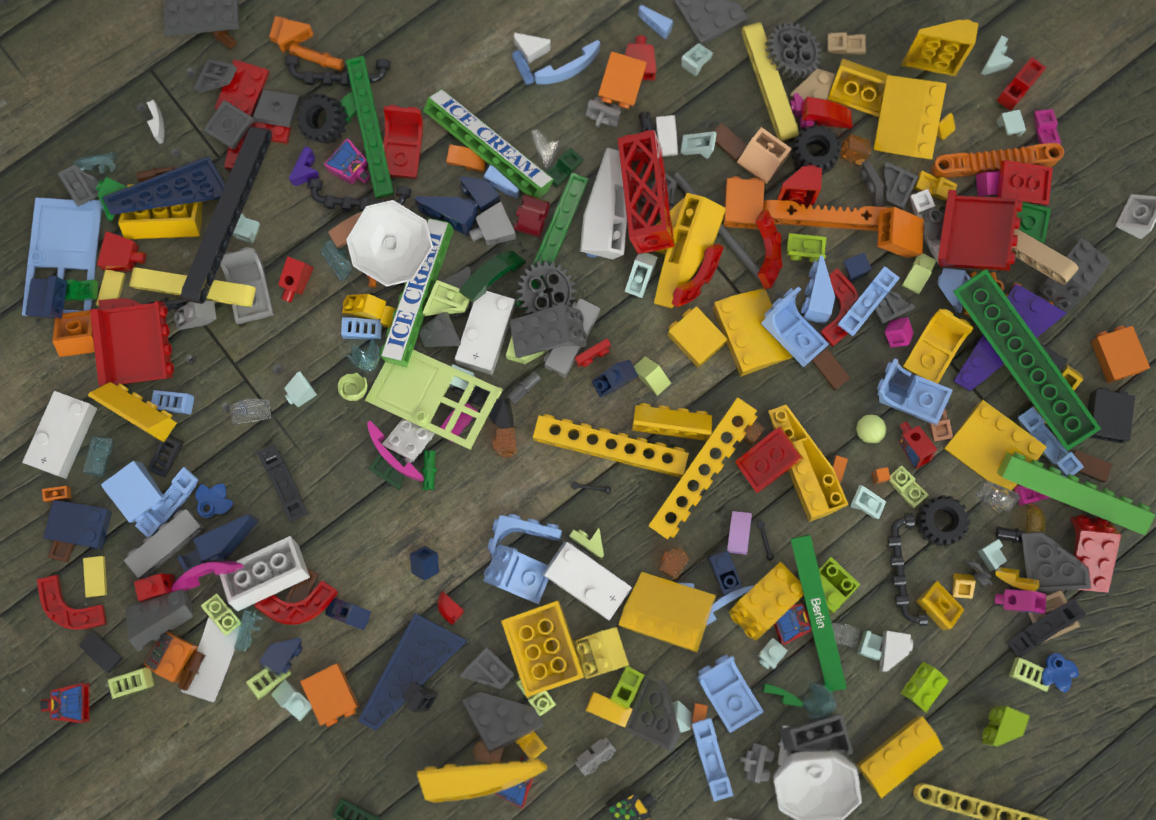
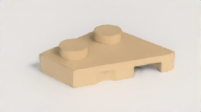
[789,69,835,100]

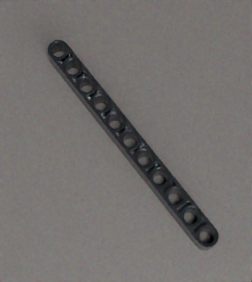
[181,127,272,304]

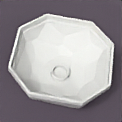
[346,200,433,286]
[774,751,862,820]

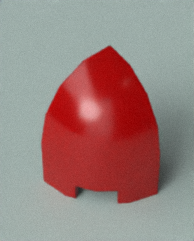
[437,591,465,626]

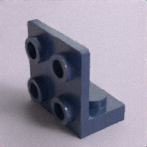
[25,276,68,319]

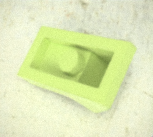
[902,253,937,294]
[569,528,604,560]

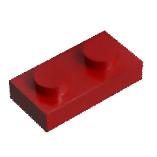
[574,339,611,368]

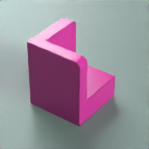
[976,172,1000,196]
[885,317,913,348]

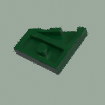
[369,447,405,490]

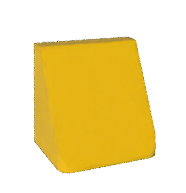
[937,113,955,140]
[380,305,396,328]
[952,573,976,599]

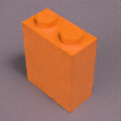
[598,51,647,109]
[723,177,765,229]
[877,207,924,258]
[1091,325,1150,383]
[300,663,360,727]

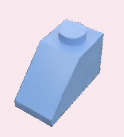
[938,268,970,313]

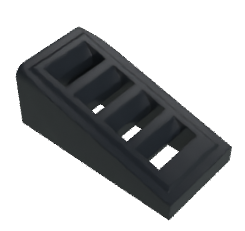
[148,434,184,478]

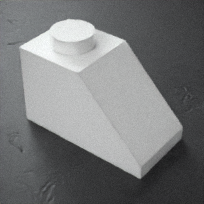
[879,631,913,672]

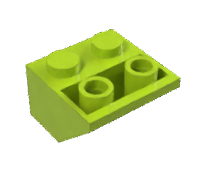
[819,557,860,614]
[982,706,1030,746]

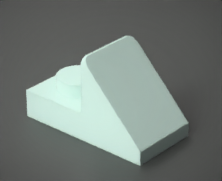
[981,36,1013,75]
[682,43,713,76]
[681,131,716,159]
[850,485,886,519]
[271,679,312,721]

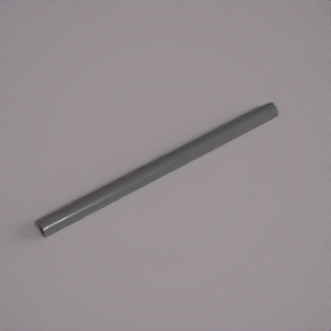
[672,172,767,290]

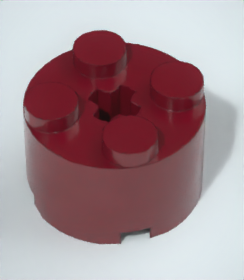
[514,194,550,237]

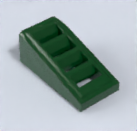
[332,798,379,820]

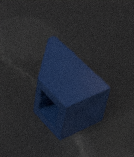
[459,176,500,213]
[592,360,638,398]
[708,551,743,595]
[259,638,303,678]

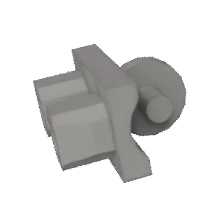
[586,97,621,127]
[740,743,774,783]

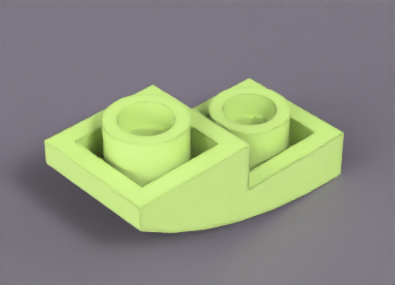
[889,465,929,509]
[201,594,242,636]
[516,678,556,716]

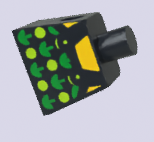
[606,792,657,820]

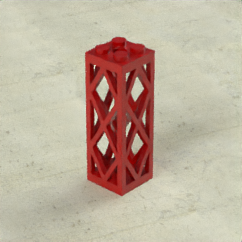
[618,130,675,254]

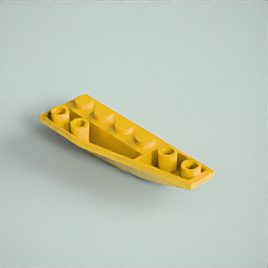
[654,193,726,309]
[768,405,848,522]
[417,759,547,803]

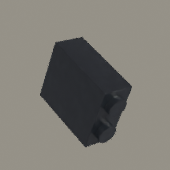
[1088,387,1135,444]

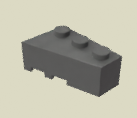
[126,589,194,652]
[779,713,853,754]

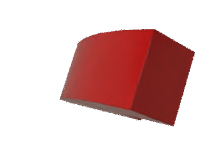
[996,57,1047,111]
[801,97,852,128]

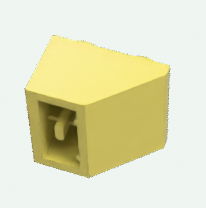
[574,627,629,679]

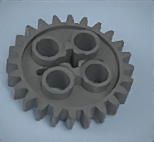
[765,22,822,79]
[515,260,576,314]

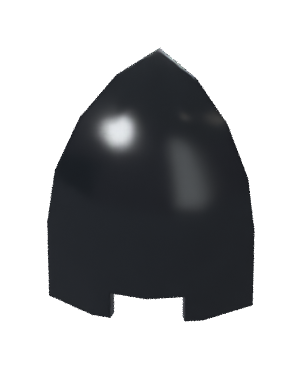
[489,399,514,429]

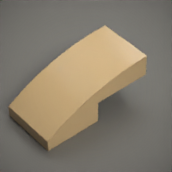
[828,32,866,55]

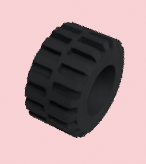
[296,94,348,144]
[791,125,841,175]
[916,495,970,546]

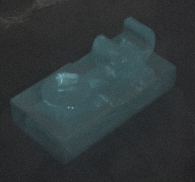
[74,153,117,173]
[320,240,353,281]
[83,437,114,477]
[234,610,264,651]

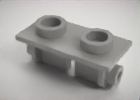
[575,737,616,776]

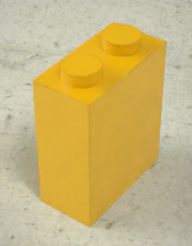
[667,306,728,368]

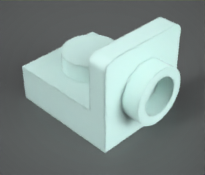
[757,638,788,669]

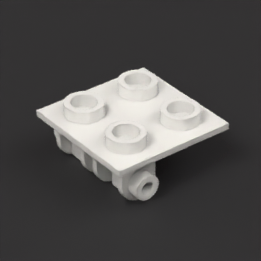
[382,419,435,463]

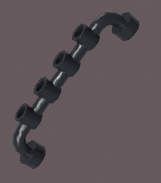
[285,56,391,87]
[307,179,412,212]
[887,512,928,626]

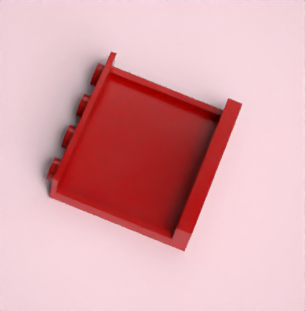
[938,190,1023,271]
[90,301,174,386]

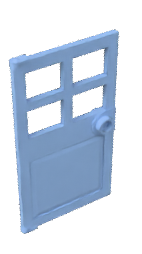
[22,198,102,316]

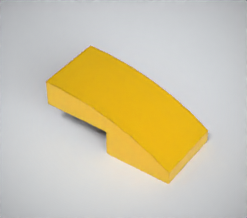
[913,171,957,201]
[996,567,1039,591]
[586,692,633,728]
[516,732,547,759]

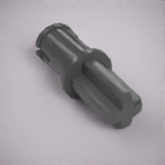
[507,371,542,404]

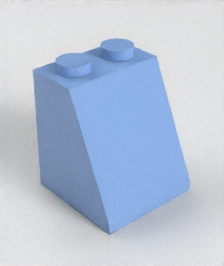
[101,461,166,523]

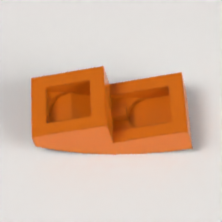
[446,144,486,173]

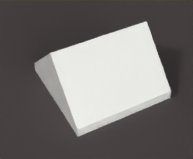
[1116,194,1156,239]

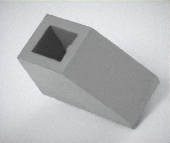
[174,301,217,330]

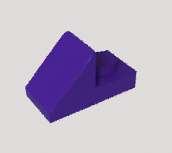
[289,146,320,186]

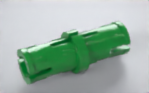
[421,450,437,490]

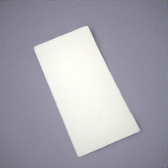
[181,617,242,702]

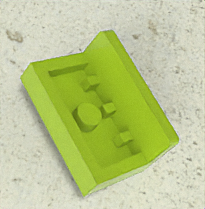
[786,233,827,263]
[901,662,949,712]

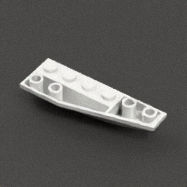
[580,148,627,259]

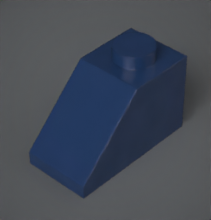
[325,598,371,630]

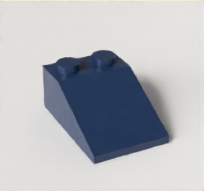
[415,196,478,237]
[43,500,112,550]
[193,514,259,563]

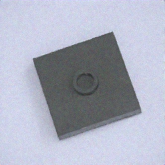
[253,90,300,127]
[204,100,254,150]

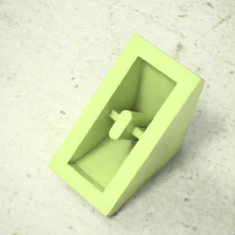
[634,356,671,396]

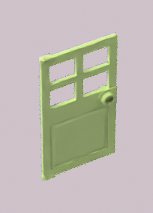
[365,350,503,450]

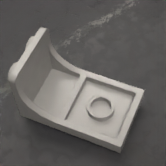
[220,247,274,324]

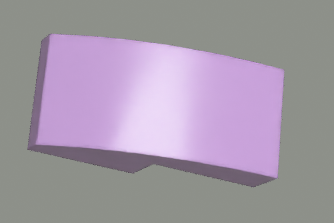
[727,511,752,555]

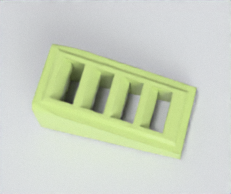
[1009,657,1049,692]
[108,667,154,699]
[246,669,291,700]

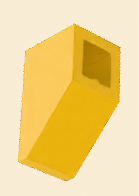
[342,294,386,320]

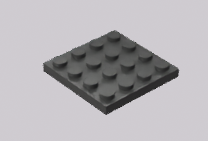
[164,0,239,36]

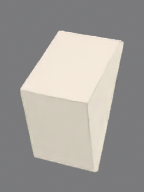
[514,33,551,64]

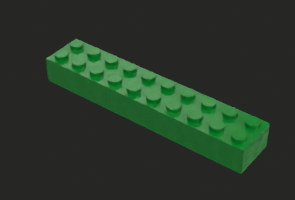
[953,268,1101,451]

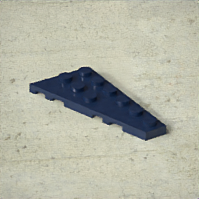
[102,156,225,215]
[358,613,467,730]

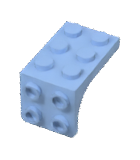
[761,287,829,367]
[877,358,953,426]
[487,514,562,556]
[483,544,549,604]
[696,654,764,733]

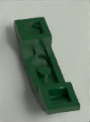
[459,250,526,303]

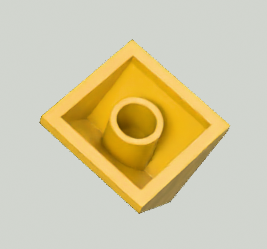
[915,581,965,630]

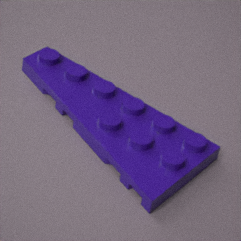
[953,284,1067,391]

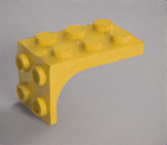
[902,309,973,384]
[729,562,804,641]

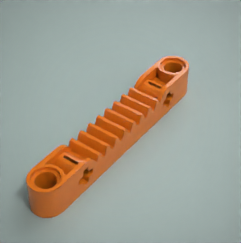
[931,143,1064,179]
[763,200,888,231]

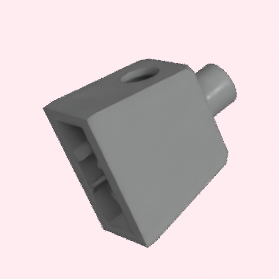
[469,202,516,246]

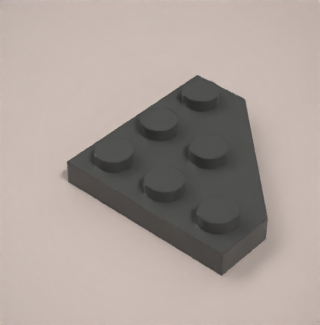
[673,0,748,45]
[1022,531,1091,591]
[624,674,681,752]
[462,692,543,754]

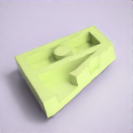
[423,280,470,316]

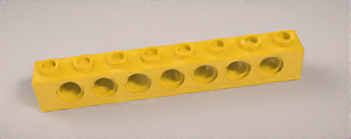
[649,397,758,539]
[533,414,689,478]

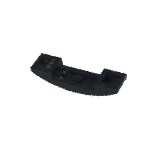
[257,444,308,523]
[1007,598,1086,657]

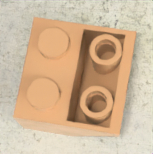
[737,127,792,184]

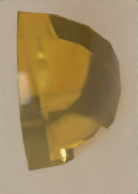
[1025,503,1046,533]

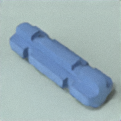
[512,50,535,85]

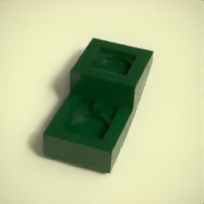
[545,147,584,188]

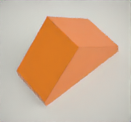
[277,19,314,53]

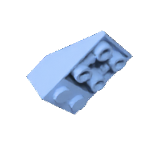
[801,255,835,324]

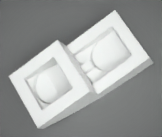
[147,100,164,144]
[656,115,678,156]

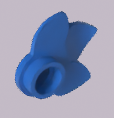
[196,483,233,518]
[1042,653,1079,692]

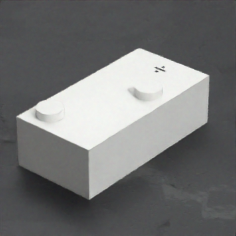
[455,291,515,375]
[22,391,97,479]
[220,536,310,611]
[542,542,632,620]

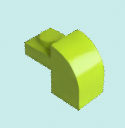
[609,666,644,710]

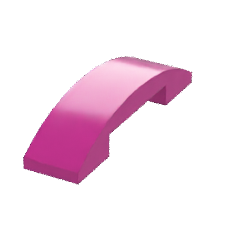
[367,421,424,482]
[171,561,244,592]

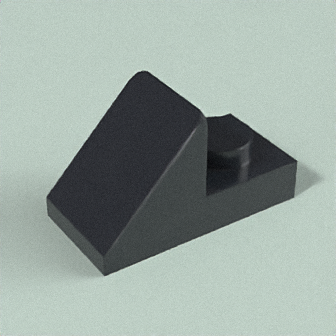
[403,682,438,712]

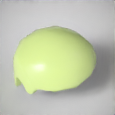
[338,373,367,401]
[856,415,887,443]

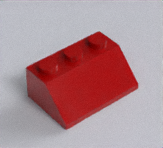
[776,165,822,208]

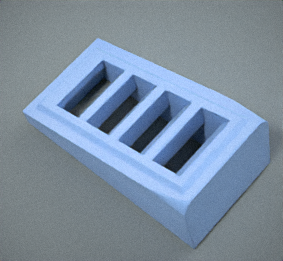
[638,5,673,39]
[484,165,519,199]
[341,317,382,339]
[151,390,194,415]

